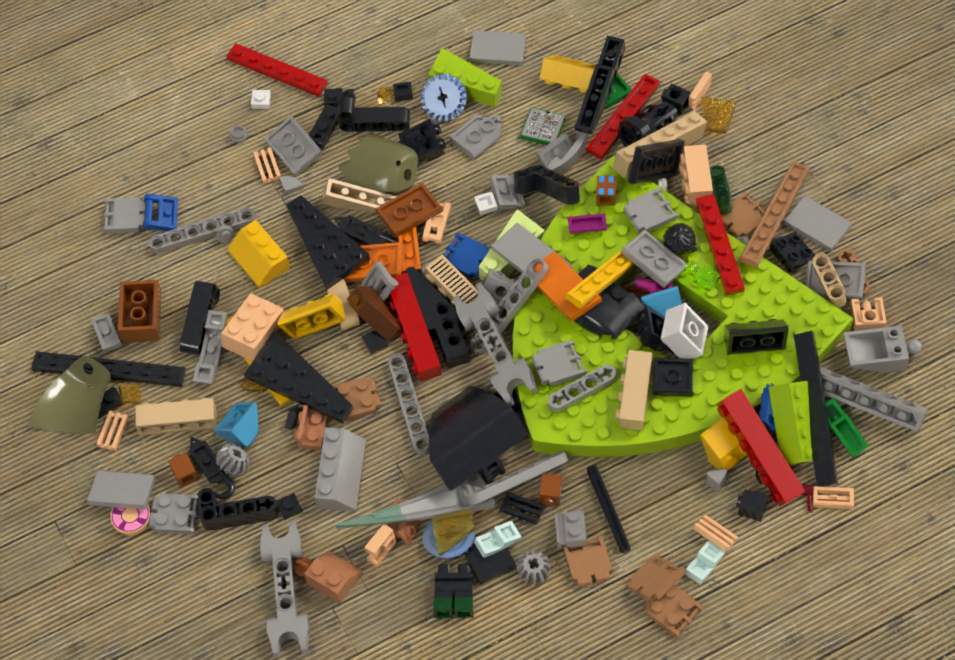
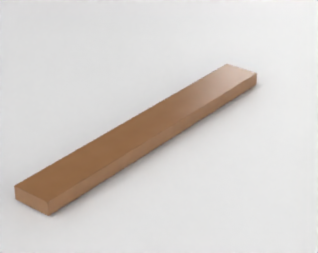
[739,161,810,268]

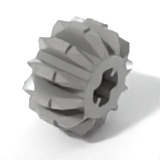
[215,443,250,477]
[516,550,551,586]

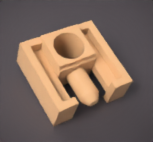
[850,297,887,331]
[365,524,396,567]

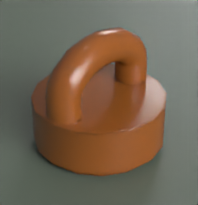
[294,558,313,579]

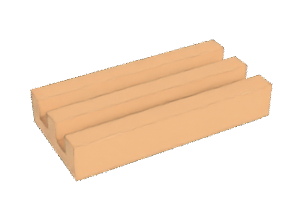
[688,71,712,110]
[253,147,281,184]
[97,411,129,451]
[813,486,854,509]
[693,515,738,552]

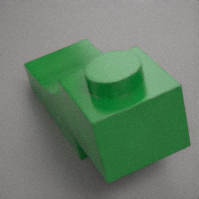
[826,398,869,458]

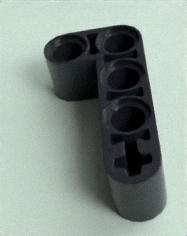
[338,97,410,132]
[514,165,580,205]
[180,280,220,355]
[197,488,279,530]

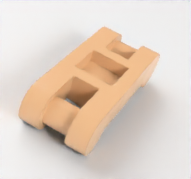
[422,201,452,244]

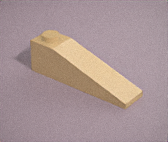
[321,178,397,213]

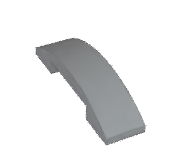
[547,131,588,175]
[193,310,228,385]

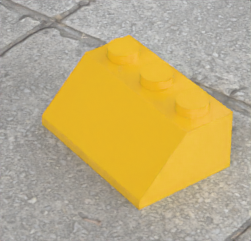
[539,55,596,93]
[227,220,290,288]
[278,294,346,340]
[700,417,747,471]

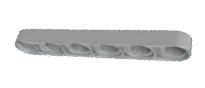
[149,208,256,254]
[471,258,548,354]
[388,354,429,455]
[466,451,568,505]

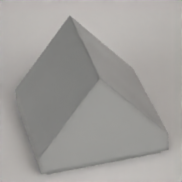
[706,469,727,493]

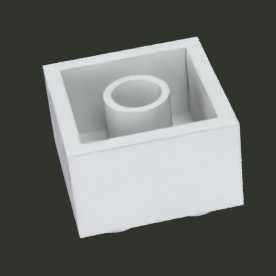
[661,303,708,359]

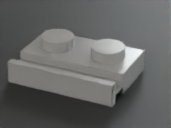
[490,175,525,210]
[555,510,587,548]

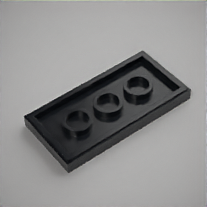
[628,139,685,184]

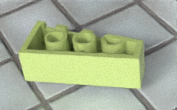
[479,209,545,281]

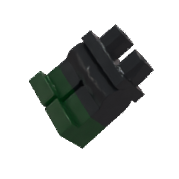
[433,563,474,618]

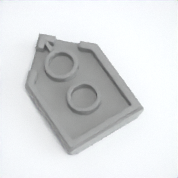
[449,115,501,159]

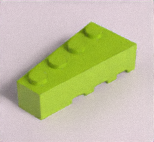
[428,48,502,107]
[768,381,812,464]

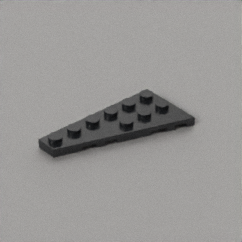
[286,195,370,291]
[244,331,353,424]

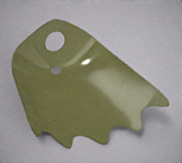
[339,133,418,192]

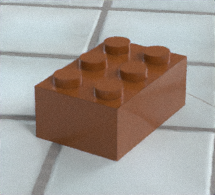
[118,280,161,342]

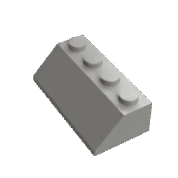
[315,427,366,512]

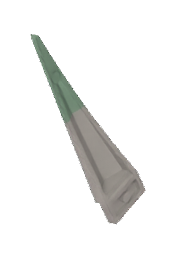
[335,474,495,529]

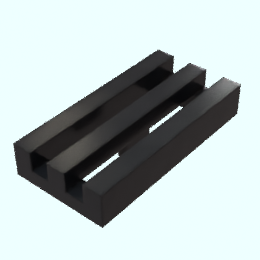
[500,492,545,524]

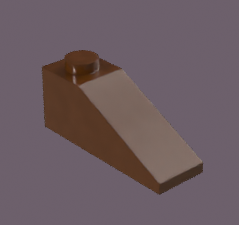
[347,286,401,342]

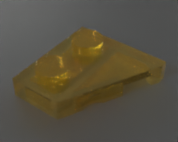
[701,97,736,134]
[431,509,475,556]

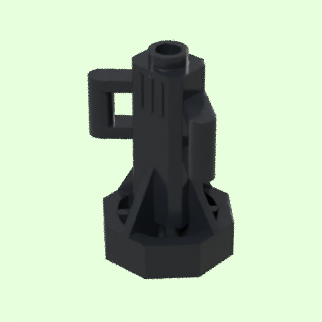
[617,101,677,147]

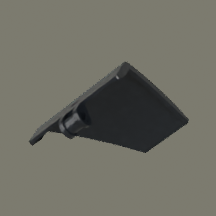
[429,386,528,490]

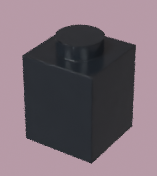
[736,489,768,522]

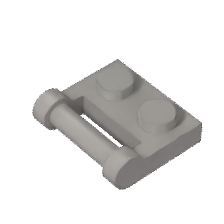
[360,262,398,302]

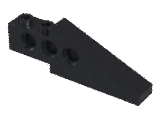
[575,35,625,135]
[406,266,472,369]

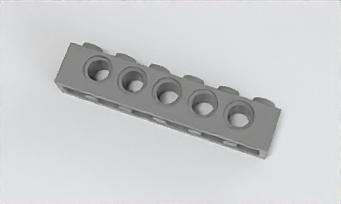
[820,367,928,432]

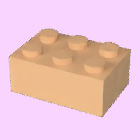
[679,144,713,212]
[221,293,284,361]

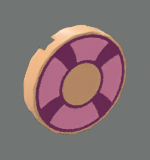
[110,505,151,536]

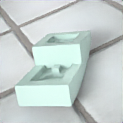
[474,521,521,558]
[685,541,725,585]

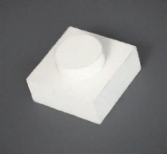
[251,90,271,109]
[474,192,498,215]

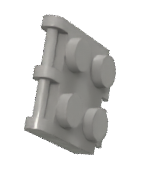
[623,188,679,233]
[102,197,146,233]
[532,340,587,387]
[149,493,198,534]

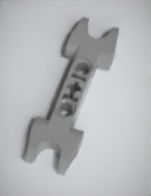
[453,282,538,406]
[260,521,310,657]

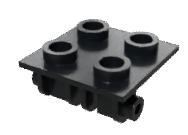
[769,233,815,273]

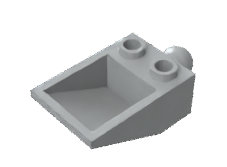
[843,326,922,373]

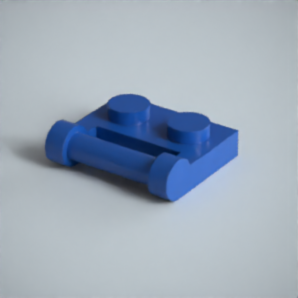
[143,194,178,231]

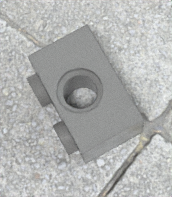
[482,268,519,305]

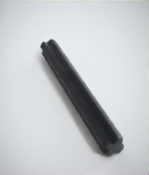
[587,465,631,553]

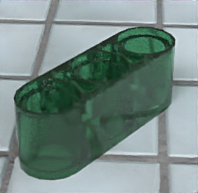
[710,165,733,215]

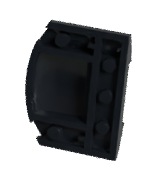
[574,265,645,340]

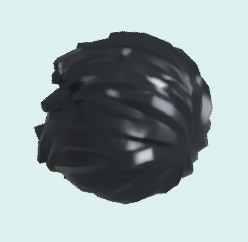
[663,223,698,256]

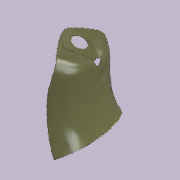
[28,356,111,434]

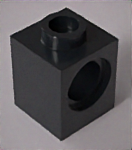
[661,83,690,115]

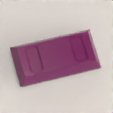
[567,214,607,234]

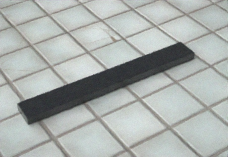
[794,331,838,487]
[32,351,186,387]

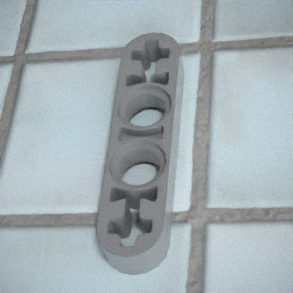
[548,365,616,413]

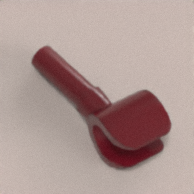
[801,484,813,513]

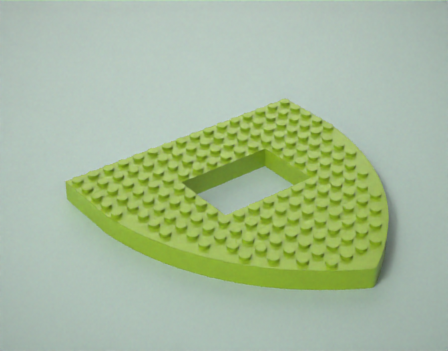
[513,156,853,457]

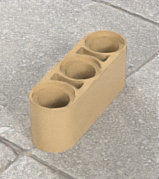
[813,253,846,308]
[327,279,360,331]

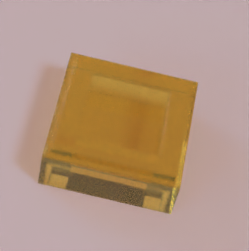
[119,383,142,404]

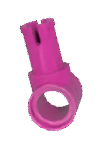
[635,276,672,294]

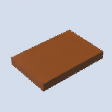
[375,183,443,238]

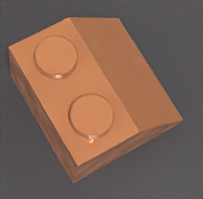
[304,551,363,604]

